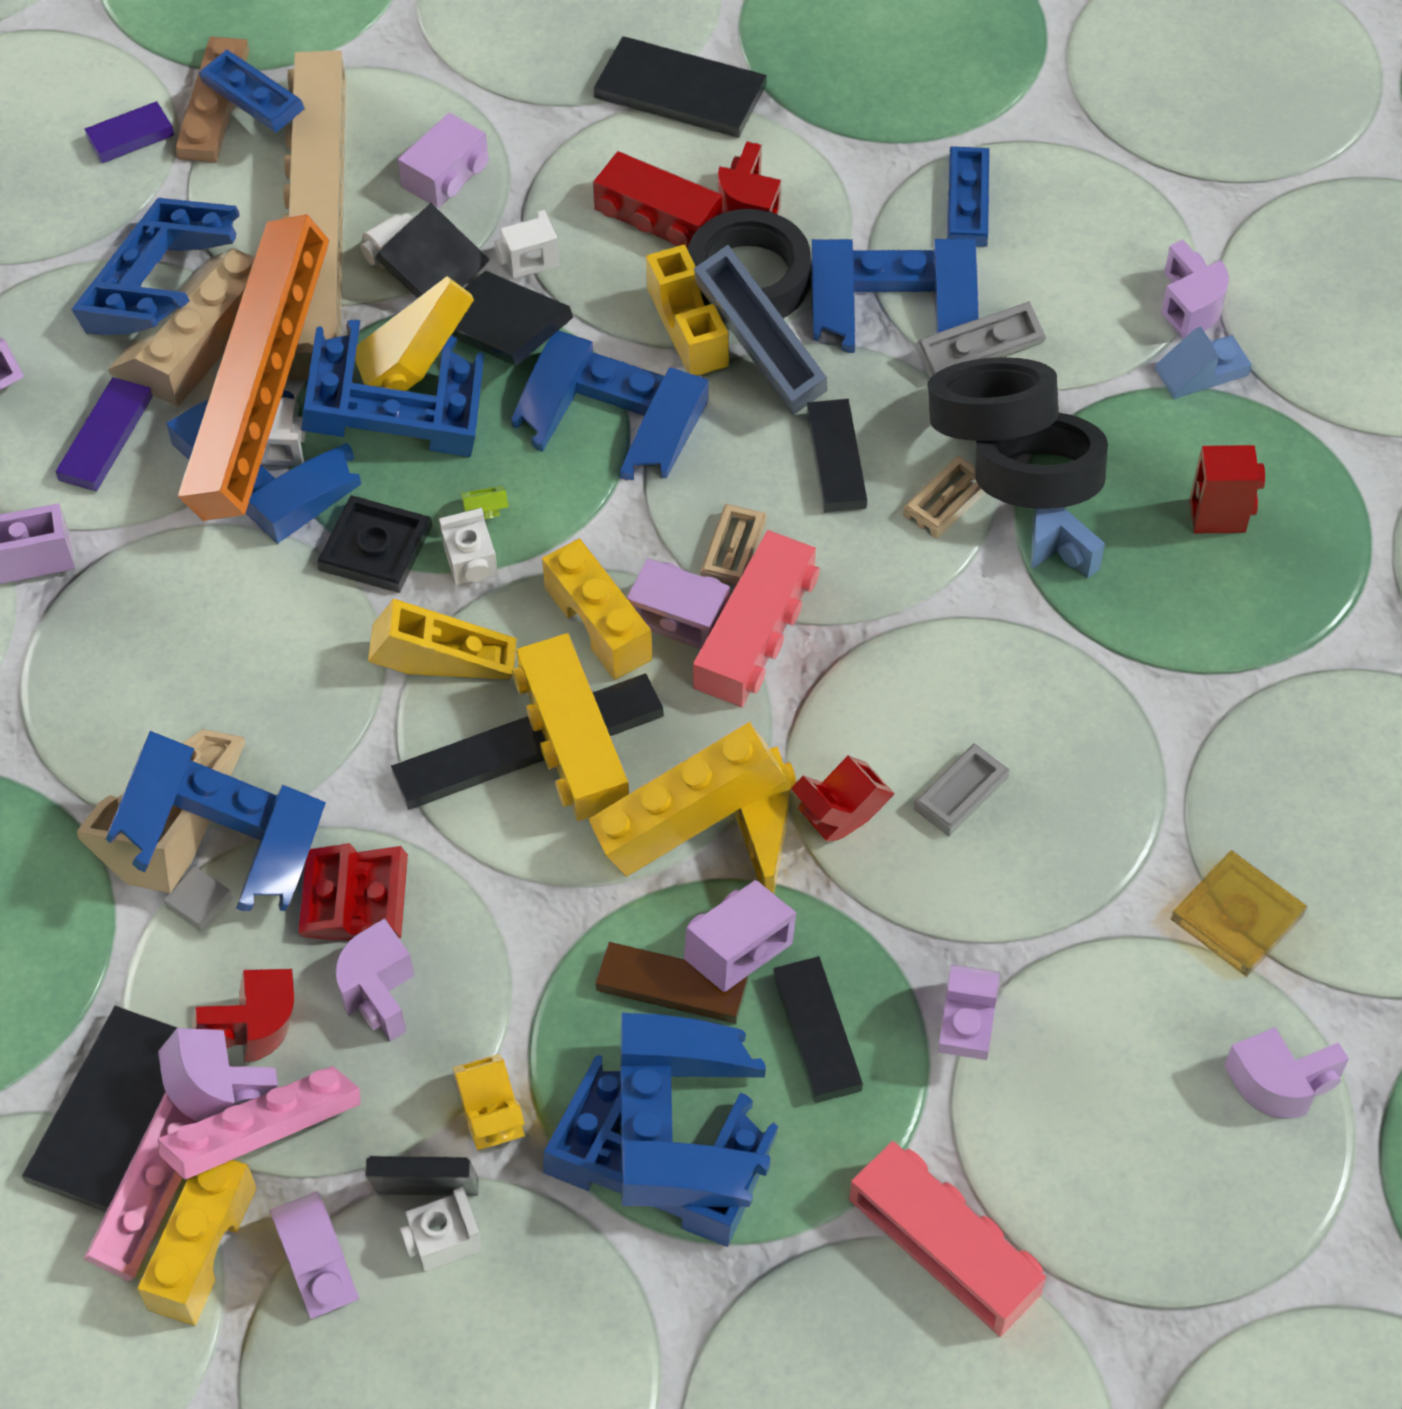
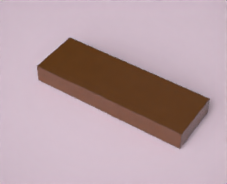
[595,942,748,1024]

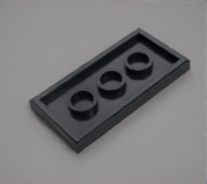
[594,36,767,138]
[22,1005,178,1212]

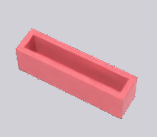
[693,530,820,707]
[849,1141,1046,1338]

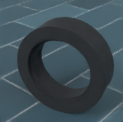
[688,209,811,323]
[928,357,1059,441]
[975,412,1108,509]

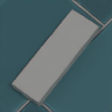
[915,301,1046,379]

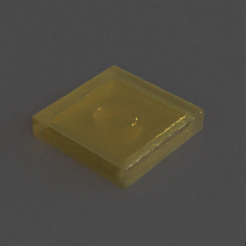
[1170,850,1308,977]

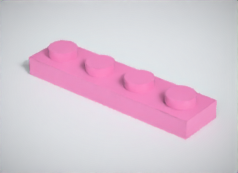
[158,1066,361,1180]
[83,1092,199,1282]

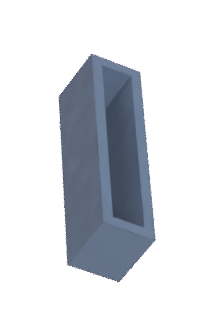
[694,245,828,415]

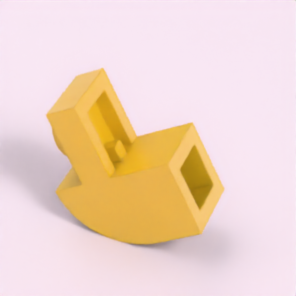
[452,1054,525,1151]

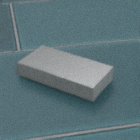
[914,743,1010,836]

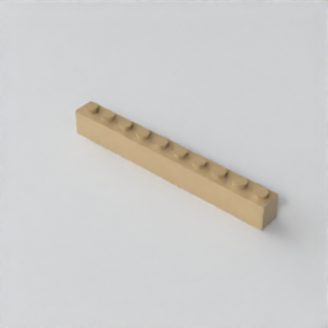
[282,50,346,381]

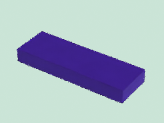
[55,377,153,492]

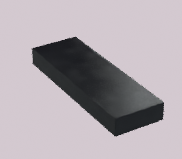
[807,398,867,513]
[773,956,863,1103]

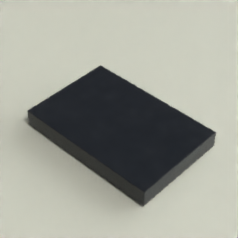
[451,271,573,366]

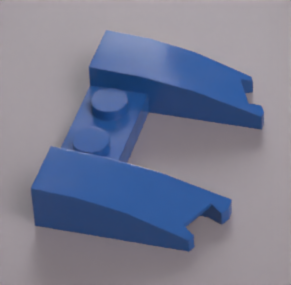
[71,197,240,335]
[811,239,979,353]
[301,319,484,457]
[511,330,709,480]
[166,390,361,544]
[106,731,326,911]
[620,1013,770,1207]
[543,1055,778,1247]

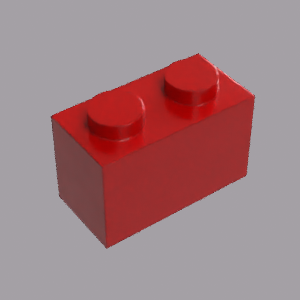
[1189,445,1265,534]

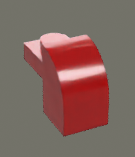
[718,141,781,214]
[790,755,895,841]
[192,969,294,1063]

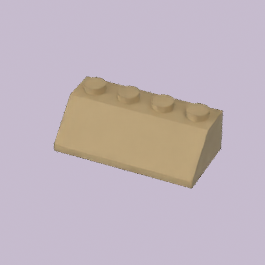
[108,248,255,407]

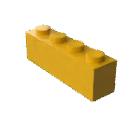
[512,633,629,822]
[588,721,787,877]

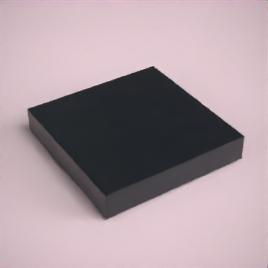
[375,202,490,299]
[317,495,432,593]
[365,1156,479,1196]

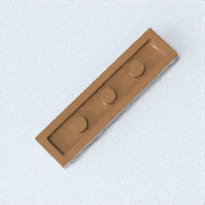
[175,36,250,163]

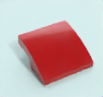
[298,843,408,941]

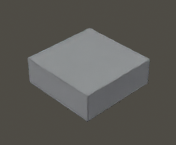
[163,866,233,932]

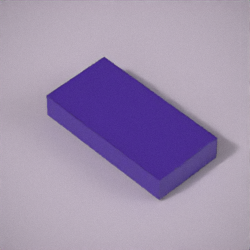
[84,101,174,163]

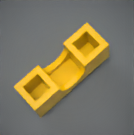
[646,244,729,376]
[542,538,652,681]
[137,1160,257,1326]

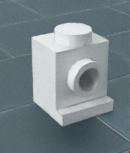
[494,210,560,279]
[261,397,306,466]
[439,508,498,585]
[400,1187,483,1272]

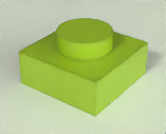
[460,485,509,519]

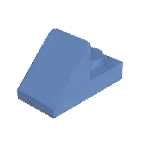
[1155,326,1252,399]
[1031,507,1105,579]

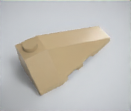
[77,729,245,893]

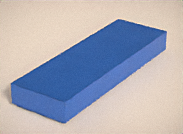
[198,49,305,133]
[947,146,990,247]

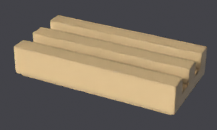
[903,455,985,539]
[700,503,767,588]

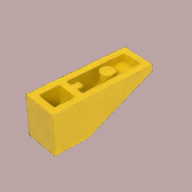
[355,276,474,391]
[368,598,517,680]
[734,746,797,894]

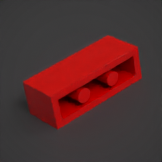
[593,151,722,249]

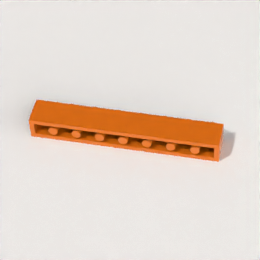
[178,214,330,521]

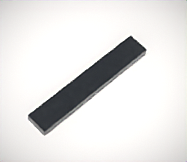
[391,673,664,810]

